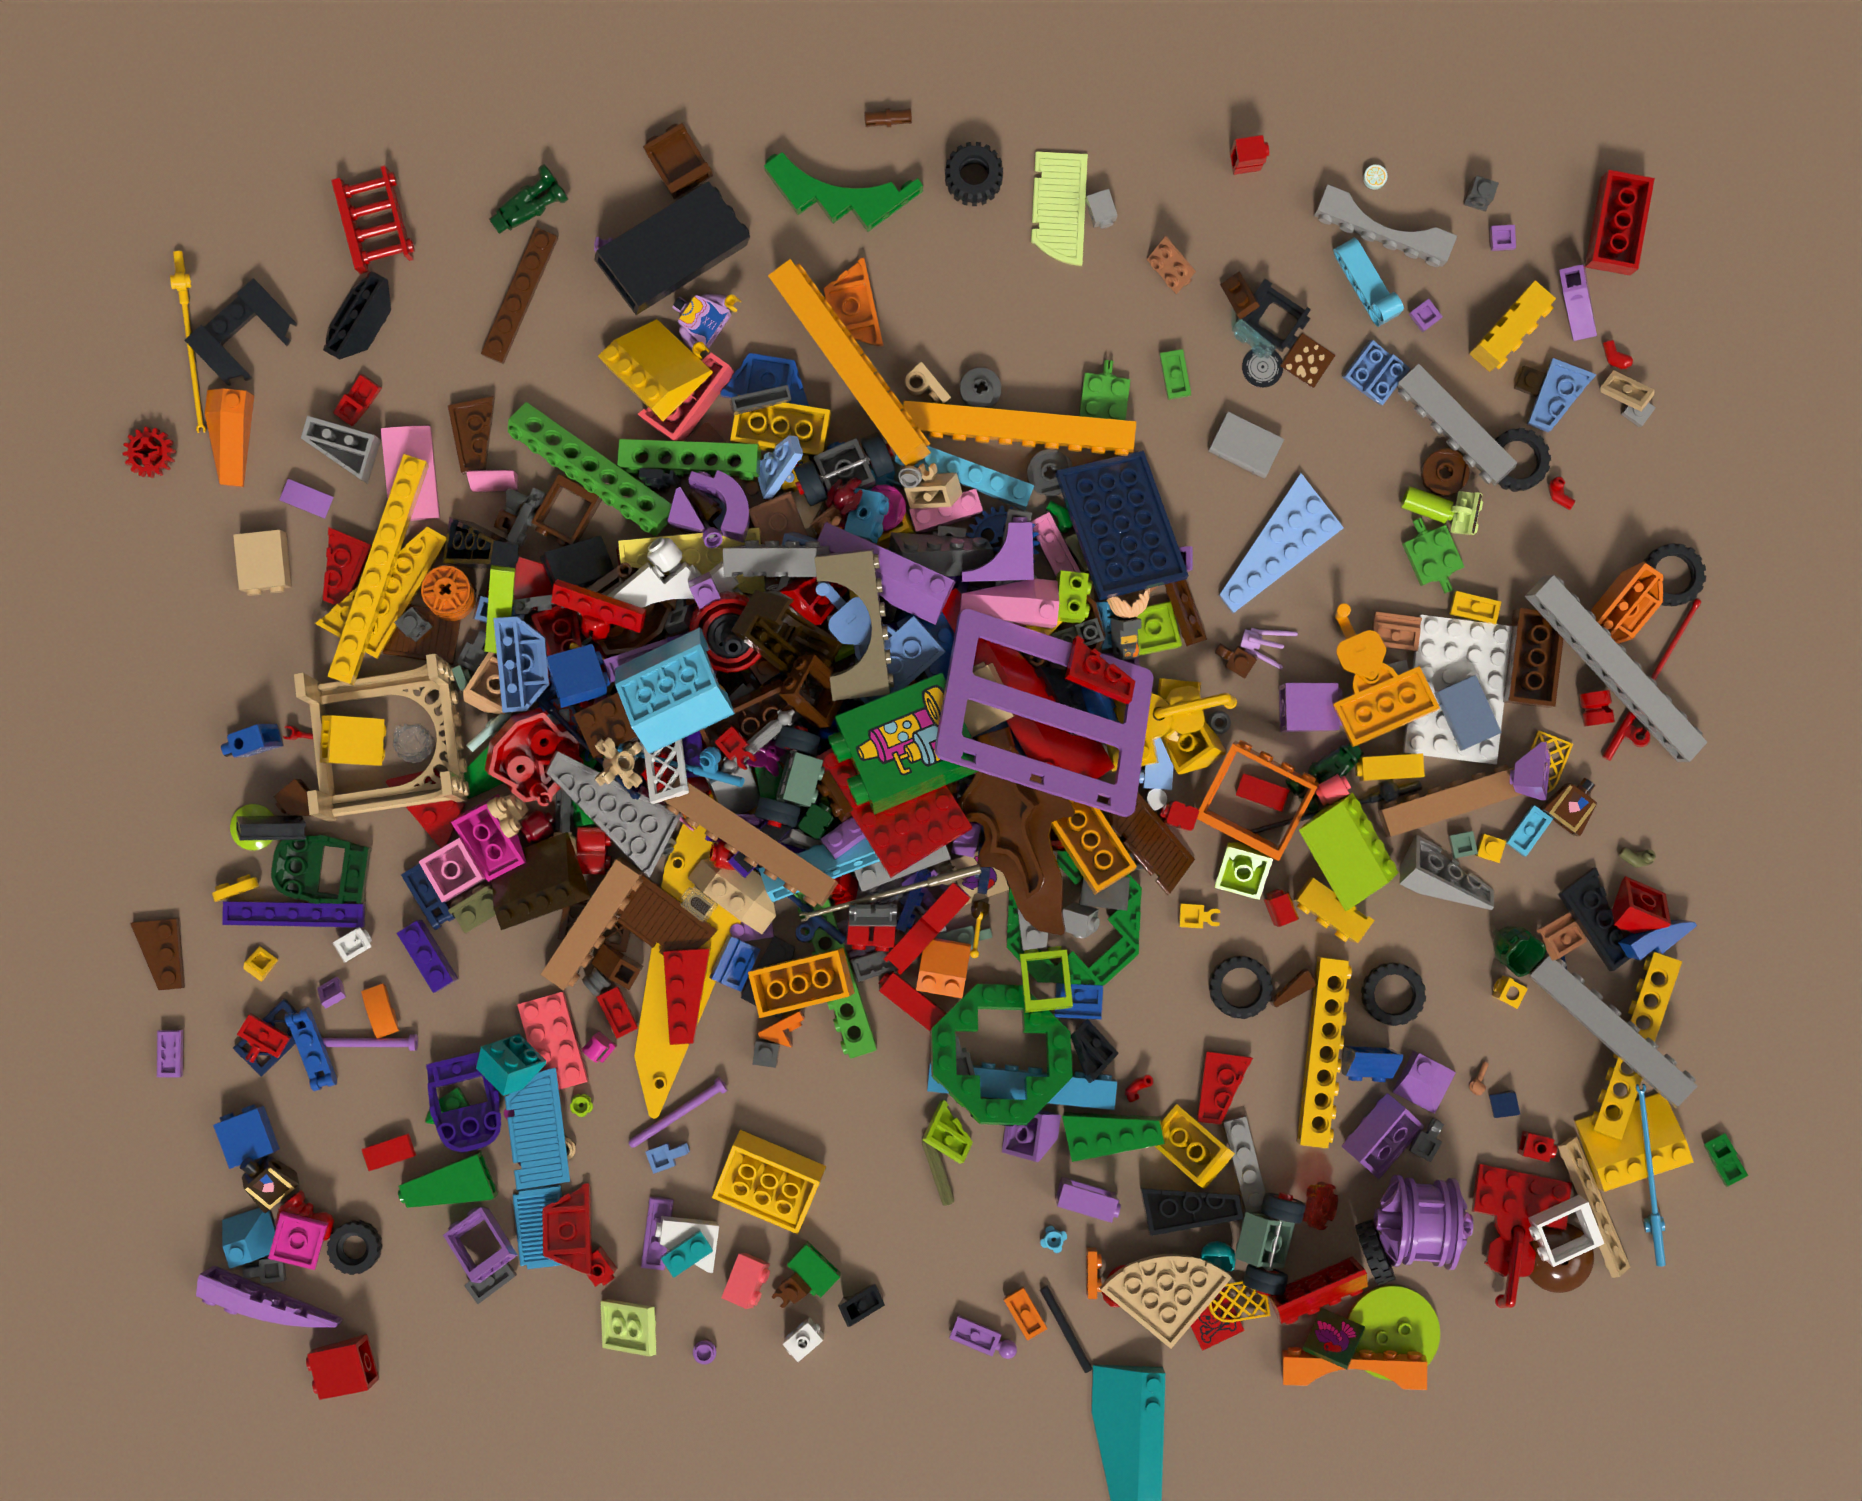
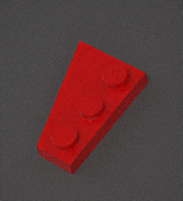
[1065,635,1136,705]
[1197,1051,1253,1125]

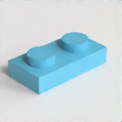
[1506,805,1553,857]

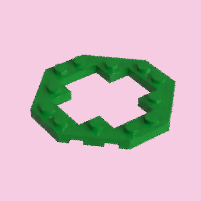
[1007,851,1142,986]
[930,984,1073,1125]

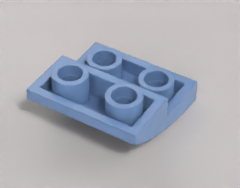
[1342,340,1410,405]

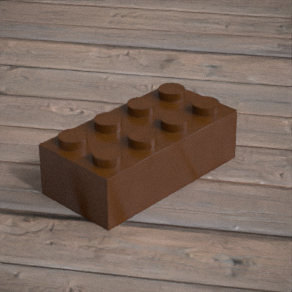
[1503,608,1564,708]
[574,693,639,758]

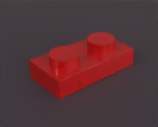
[596,986,639,1039]

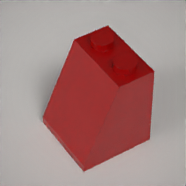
[485,557,555,612]
[306,1334,379,1400]

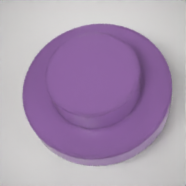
[693,1340,717,1364]

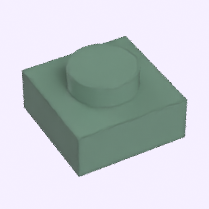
[452,665,473,691]
[1448,831,1478,859]

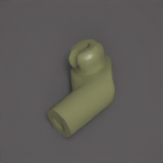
[1618,847,1656,868]

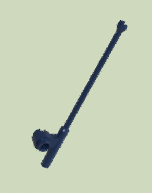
[536,676,640,800]
[754,865,847,945]

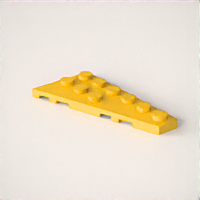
[315,527,446,659]

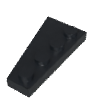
[1558,868,1631,972]

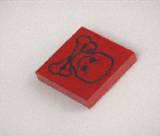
[1191,1288,1245,1351]

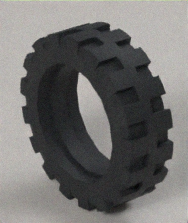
[1494,428,1551,492]
[1643,543,1706,607]
[1209,956,1273,1019]
[1361,962,1426,1026]
[1355,1219,1395,1285]

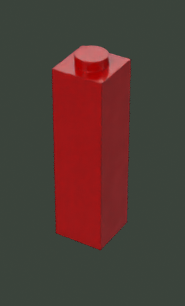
[878,971,947,1031]

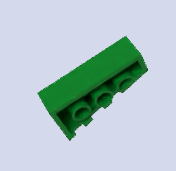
[1062,1112,1165,1162]

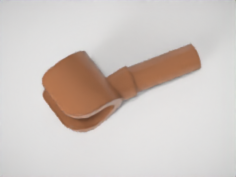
[1469,1062,1489,1095]

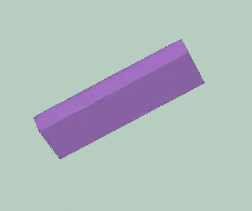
[641,1196,674,1270]

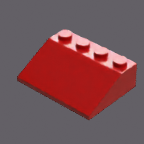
[1268,1256,1368,1324]

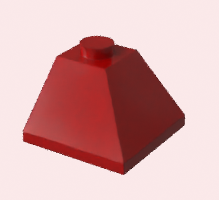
[1612,876,1671,934]

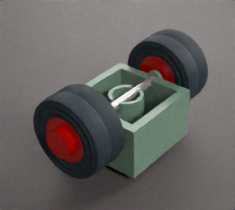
[755,726,825,828]
[1235,1192,1306,1296]

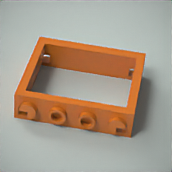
[1197,740,1319,861]

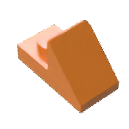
[758,1010,805,1048]

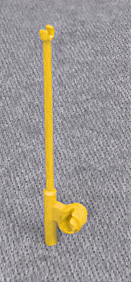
[170,251,206,433]

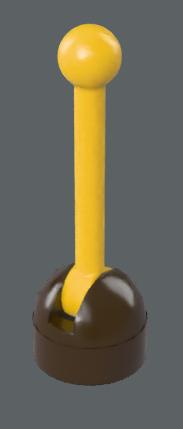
[970,901,990,958]

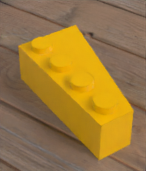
[1469,280,1556,372]

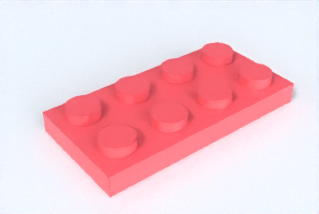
[517,991,588,1090]

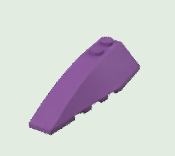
[817,522,956,625]
[196,1266,343,1327]

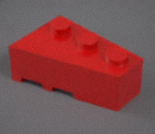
[779,577,849,625]

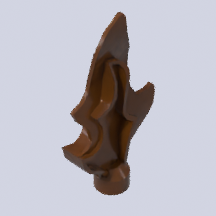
[958,727,1075,935]

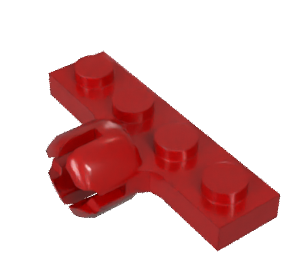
[551,579,646,640]

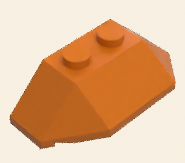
[1591,562,1663,643]

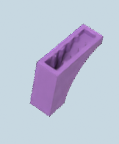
[962,517,1034,582]

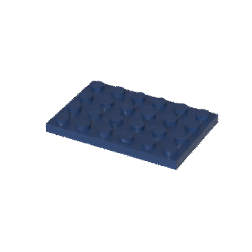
[1055,451,1189,600]

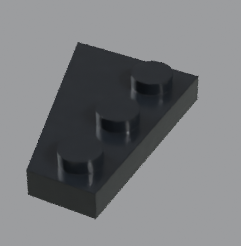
[1035,666,1087,736]
[741,936,795,1020]

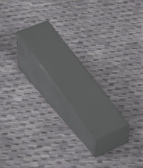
[730,385,791,416]

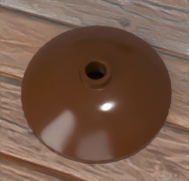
[1529,1223,1594,1293]

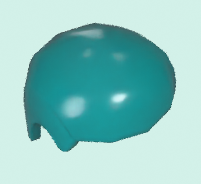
[1200,1241,1236,1272]

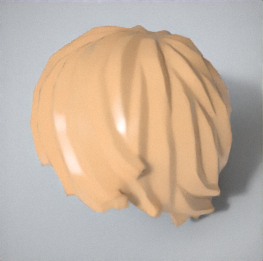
[1106,588,1150,619]

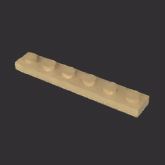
[1558,1137,1631,1278]

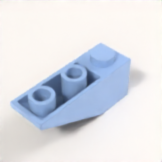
[1139,737,1173,790]

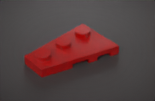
[323,527,372,605]

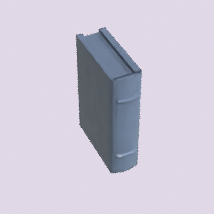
[1434,675,1502,751]

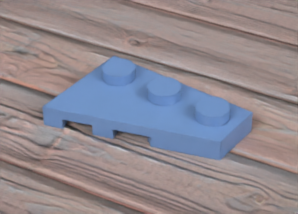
[1527,358,1597,432]

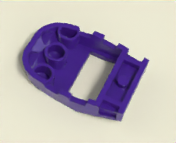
[426,1052,501,1152]

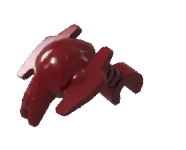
[826,477,863,530]

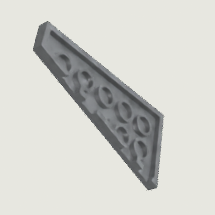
[545,751,681,878]

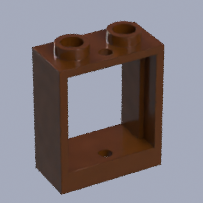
[531,474,602,546]
[779,655,844,728]

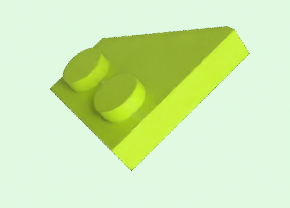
[922,1100,973,1164]

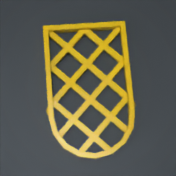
[1529,730,1573,793]
[1208,1281,1271,1323]

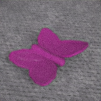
[746,738,787,776]

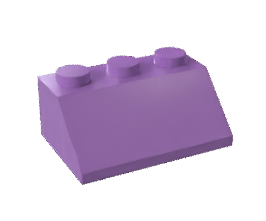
[1341,1093,1424,1179]

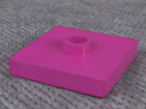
[268,1211,328,1270]

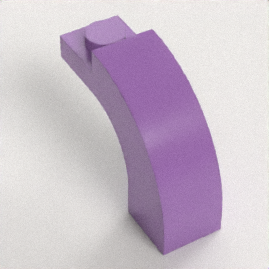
[689,470,750,543]

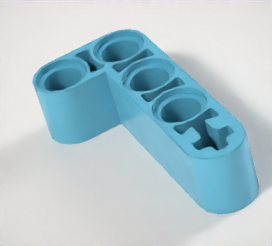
[1333,237,1404,327]

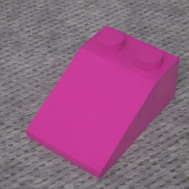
[451,794,526,882]

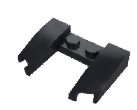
[184,278,297,386]

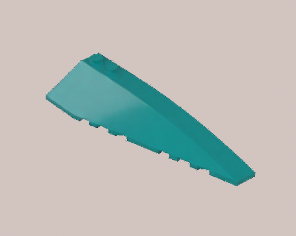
[1091,1364,1166,1501]

